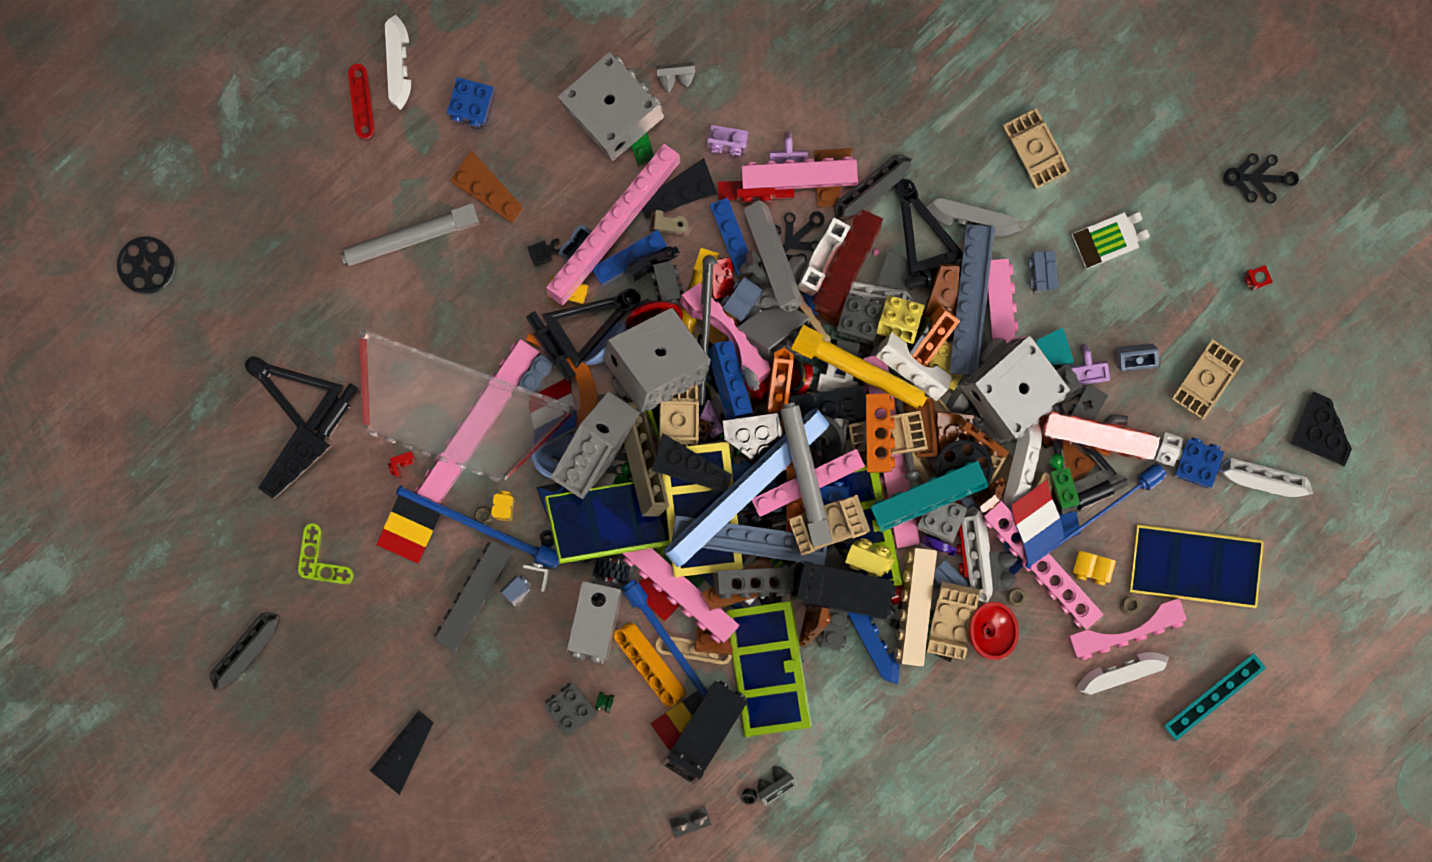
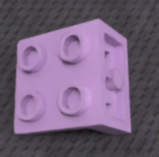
[707,125,748,156]

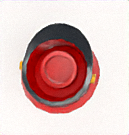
[790,358,813,394]

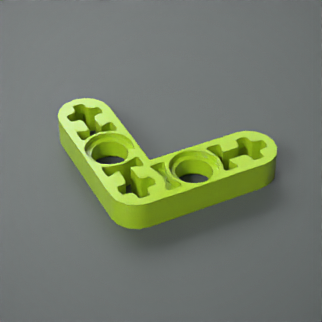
[298,523,354,584]

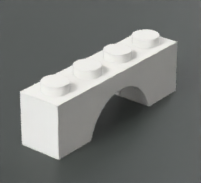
[797,218,850,296]
[876,332,952,401]

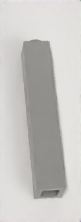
[744,200,804,312]

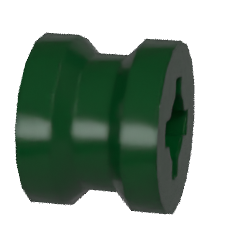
[595,691,615,714]

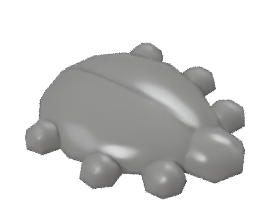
[742,365,760,391]

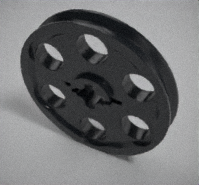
[117,236,175,294]
[935,440,993,498]

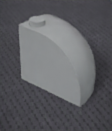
[738,308,810,373]

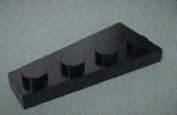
[642,158,717,220]
[789,383,866,421]
[258,424,332,499]
[651,433,732,492]
[370,711,434,795]

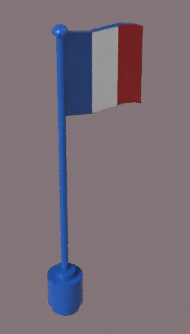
[1011,464,1166,569]

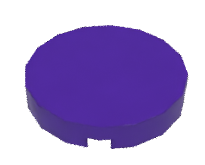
[920,535,957,556]

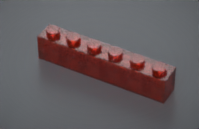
[813,210,883,320]
[1041,411,1160,461]

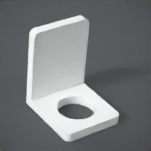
[522,563,549,593]

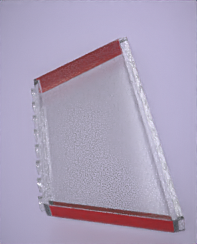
[360,329,575,483]

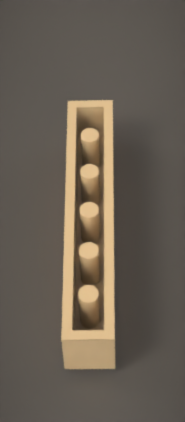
[894,548,937,666]

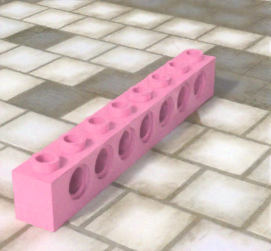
[982,500,1104,630]

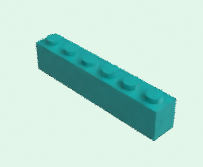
[871,461,988,532]
[1161,653,1266,741]

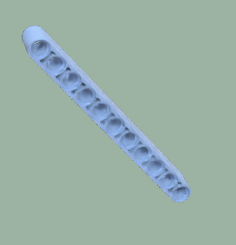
[664,409,830,567]

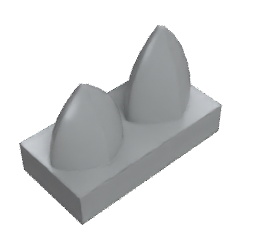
[656,62,695,93]

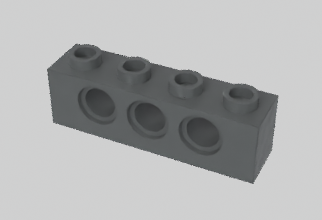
[713,568,794,599]

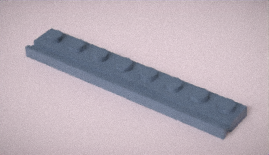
[950,224,995,376]
[671,515,827,565]

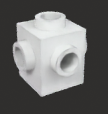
[1154,432,1184,467]

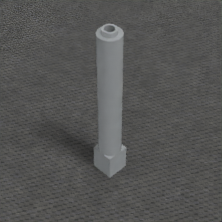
[340,203,480,266]
[780,402,833,547]

